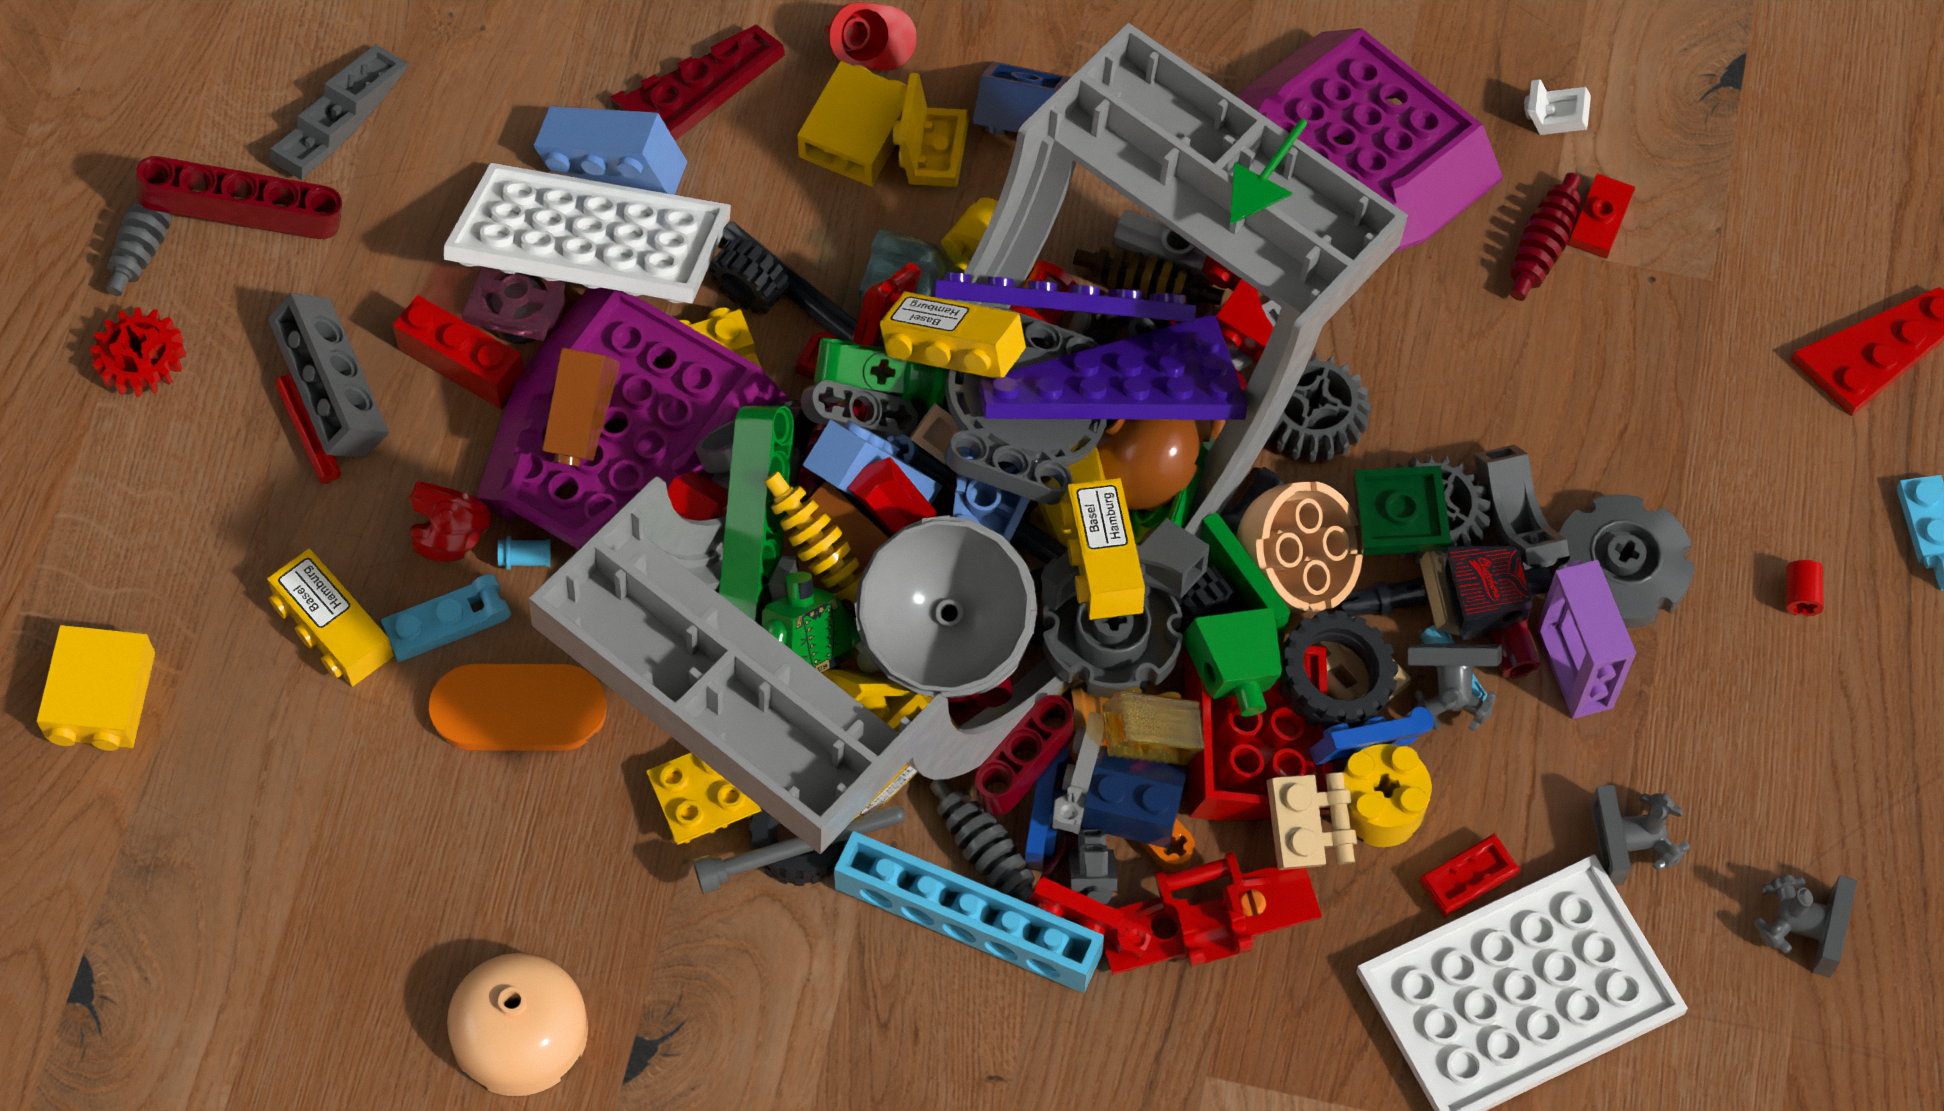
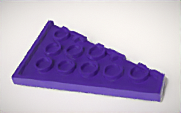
[933,272,1196,322]
[979,316,1248,420]

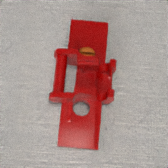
[1103,851,1322,975]

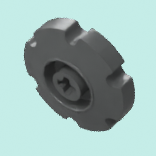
[1557,495,1695,628]
[1041,585,1183,698]

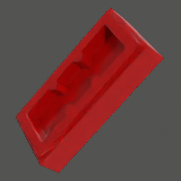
[1568,173,1635,259]
[1419,833,1520,918]

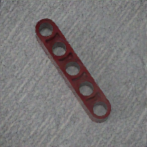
[136,156,342,239]

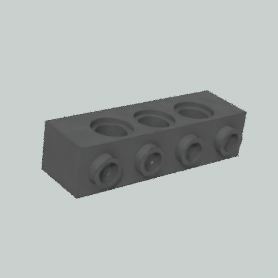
[268,293,389,458]

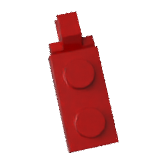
[1027,877,1153,959]

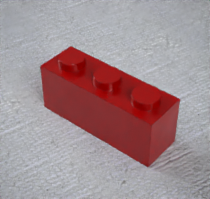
[392,294,524,410]

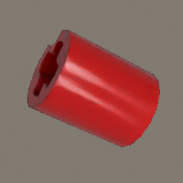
[1786,560,1824,617]

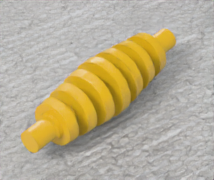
[764,471,863,607]

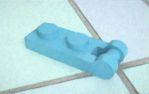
[381,574,511,663]

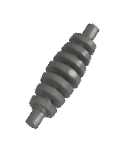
[106,182,173,296]
[929,779,1035,902]

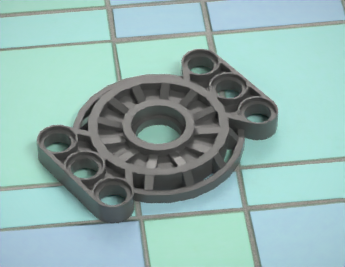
[945,307,1107,505]

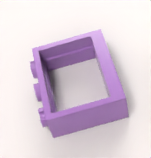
[1536,560,1636,719]

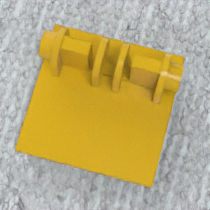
[646,752,761,845]

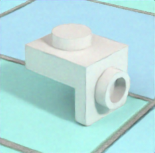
[1524,79,1591,135]

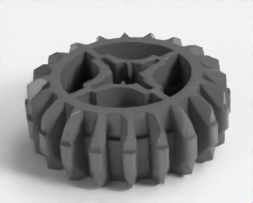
[1267,352,1371,464]
[1394,454,1491,566]

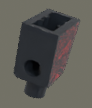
[1442,546,1552,641]

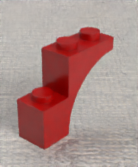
[1201,255,1274,365]

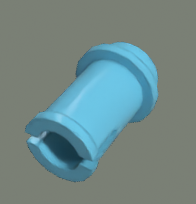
[498,536,551,570]

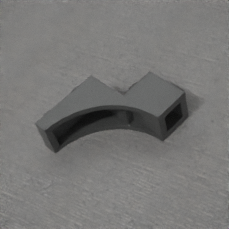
[1041,518,1209,610]

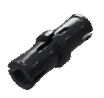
[1337,577,1428,617]

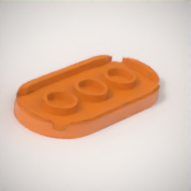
[429,664,607,751]

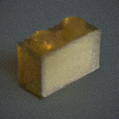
[1102,687,1205,766]

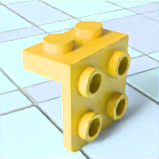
[893,73,969,187]

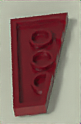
[610,24,785,141]

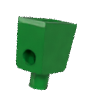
[1183,607,1282,717]

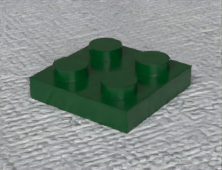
[1353,465,1451,555]

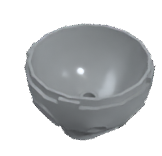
[854,515,1037,698]

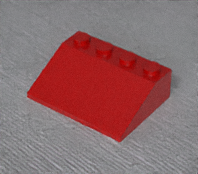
[1184,642,1332,822]

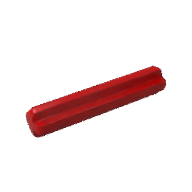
[275,373,341,484]

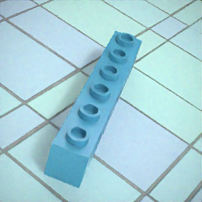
[834,831,1104,993]

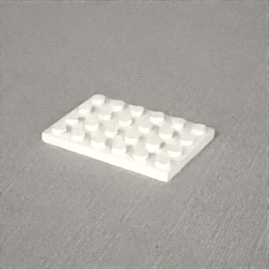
[444,163,731,303]
[1356,854,1688,1111]

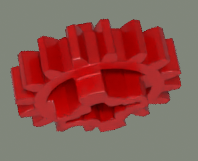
[90,307,186,397]

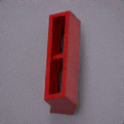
[847,457,937,537]

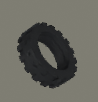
[1277,611,1398,729]

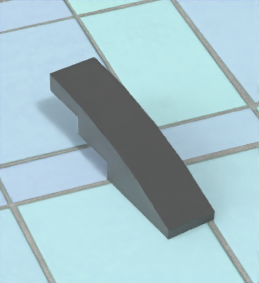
[269,44,408,180]

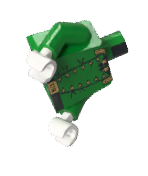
[762,571,880,673]

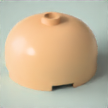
[1236,482,1363,613]
[447,953,588,1096]

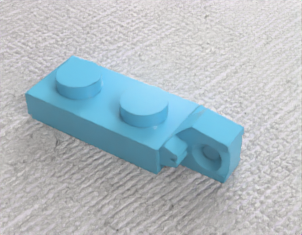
[1897,475,1944,590]

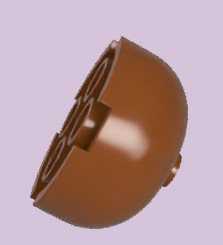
[1096,419,1211,513]

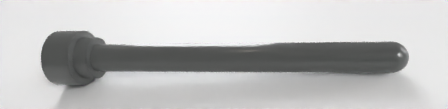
[692,806,906,894]

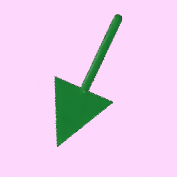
[1230,118,1307,225]

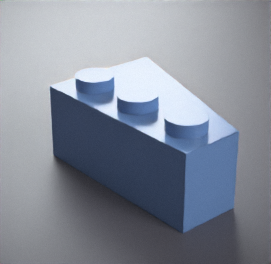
[534,106,687,195]
[803,419,943,505]

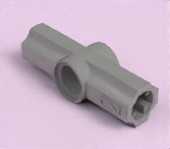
[1112,209,1208,280]

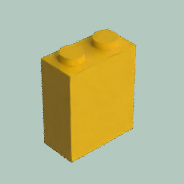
[797,61,907,187]
[37,625,155,751]

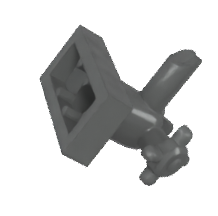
[1408,643,1502,731]
[1590,785,1690,886]
[1754,874,1857,978]

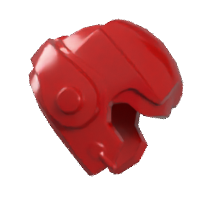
[409,480,491,562]

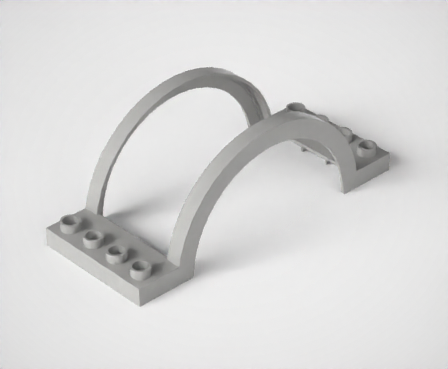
[529,23,1408,854]

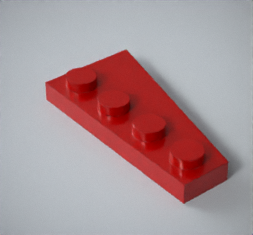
[1791,287,1944,416]

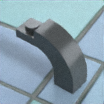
[1474,445,1569,569]

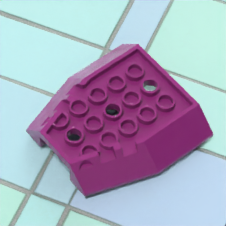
[1238,28,1503,253]
[476,288,790,551]

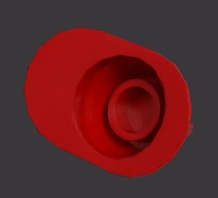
[824,2,917,71]

